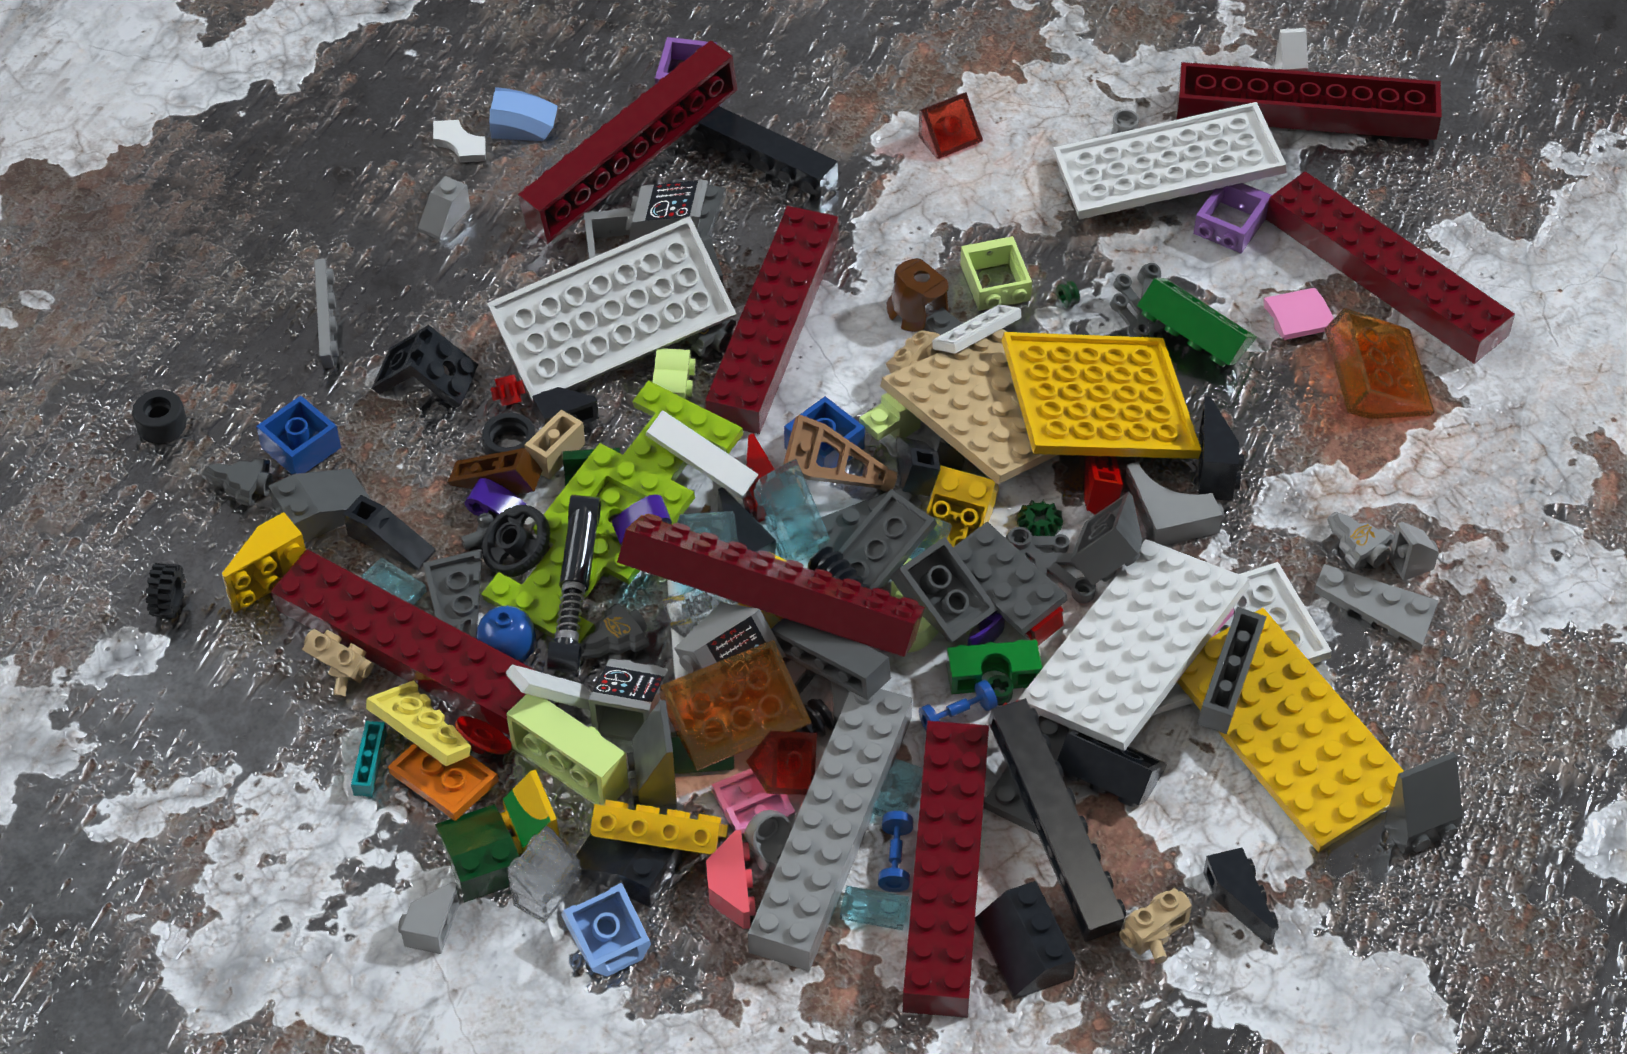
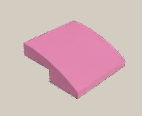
[1264,288,1336,340]
[711,761,795,836]

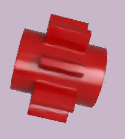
[490,374,526,406]

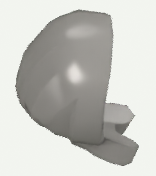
[744,810,792,872]

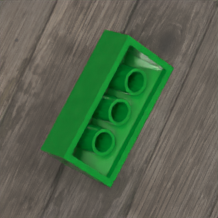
[1137,278,1257,367]

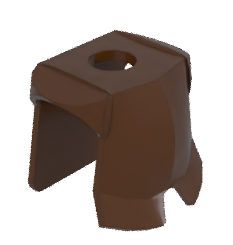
[886,258,949,332]

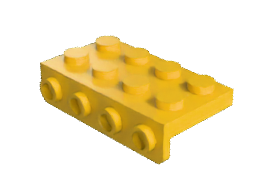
[590,800,729,854]

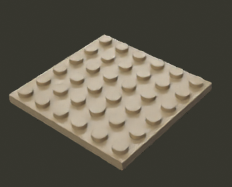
[880,329,1057,484]

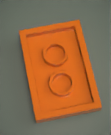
[388,743,499,821]

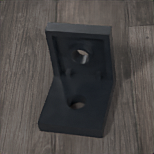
[371,325,479,409]

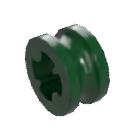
[1056,280,1080,308]
[988,675,1014,706]

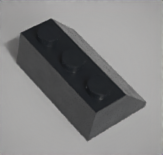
[1057,730,1167,807]
[975,881,1076,1000]

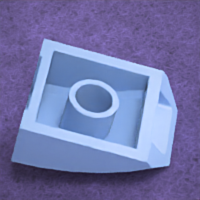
[489,87,558,142]
[561,883,651,977]

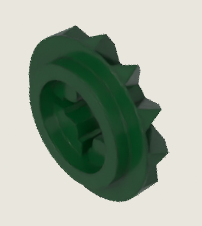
[1017,499,1063,536]

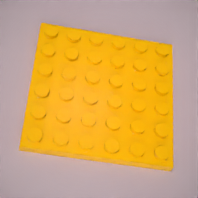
[1001,332,1202,459]

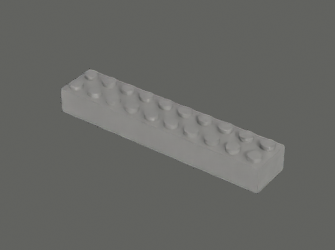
[748,689,912,972]

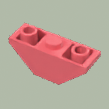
[706,830,756,929]

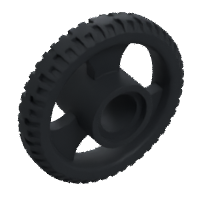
[481,505,551,577]

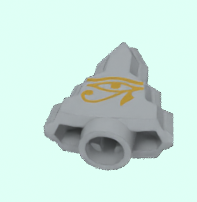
[1327,512,1394,570]

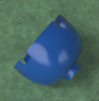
[476,605,537,662]

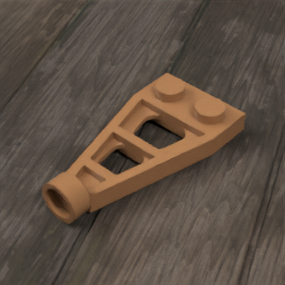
[782,414,897,492]

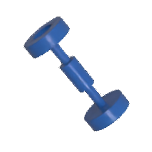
[918,680,997,731]
[878,811,914,892]

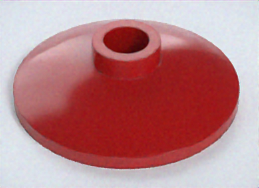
[455,716,512,754]

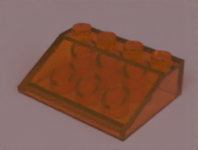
[1325,308,1435,419]
[659,640,811,771]

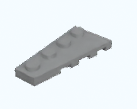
[314,258,339,369]
[1314,564,1439,652]

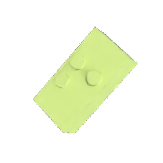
[506,694,629,805]

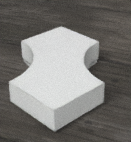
[433,120,486,163]

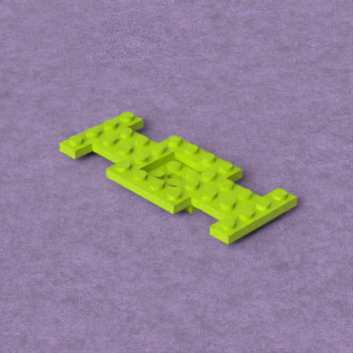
[481,380,744,643]

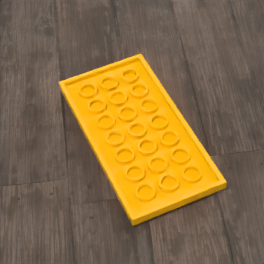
[1177,608,1404,853]

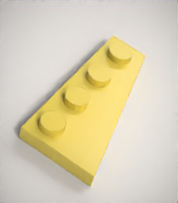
[366,680,471,766]

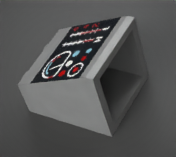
[625,180,708,242]
[674,602,786,698]
[589,659,670,741]

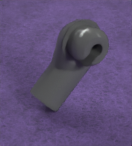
[460,513,493,550]

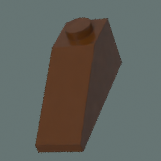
[448,448,543,495]

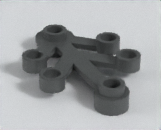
[1110,263,1166,338]
[1005,527,1096,604]

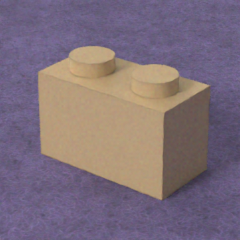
[525,410,585,479]

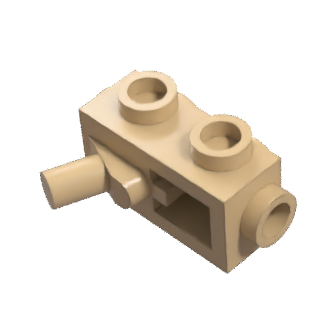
[886,330,941,373]
[302,629,374,697]
[1119,888,1192,964]

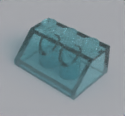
[754,459,830,562]

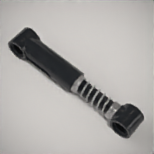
[547,495,601,673]

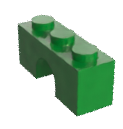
[946,640,1042,695]

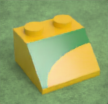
[500,770,562,865]

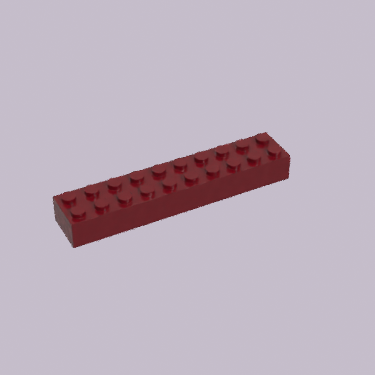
[518,40,738,244]
[1176,62,1442,140]
[1266,171,1515,364]
[705,206,839,434]
[617,514,925,657]
[271,549,549,737]
[902,721,989,1018]

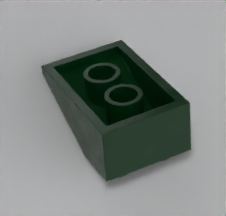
[435,804,525,903]

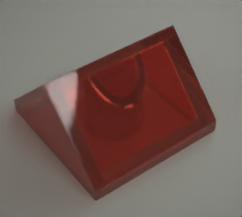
[918,92,983,159]
[746,731,817,795]

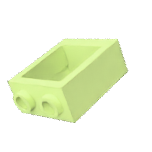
[960,236,1032,311]

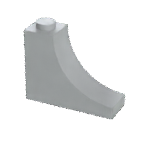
[1125,462,1225,546]

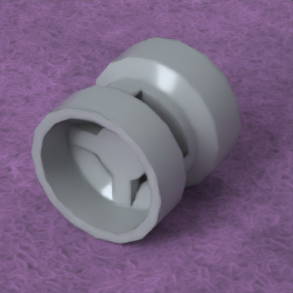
[1111,109,1139,134]

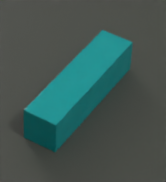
[351,721,387,797]

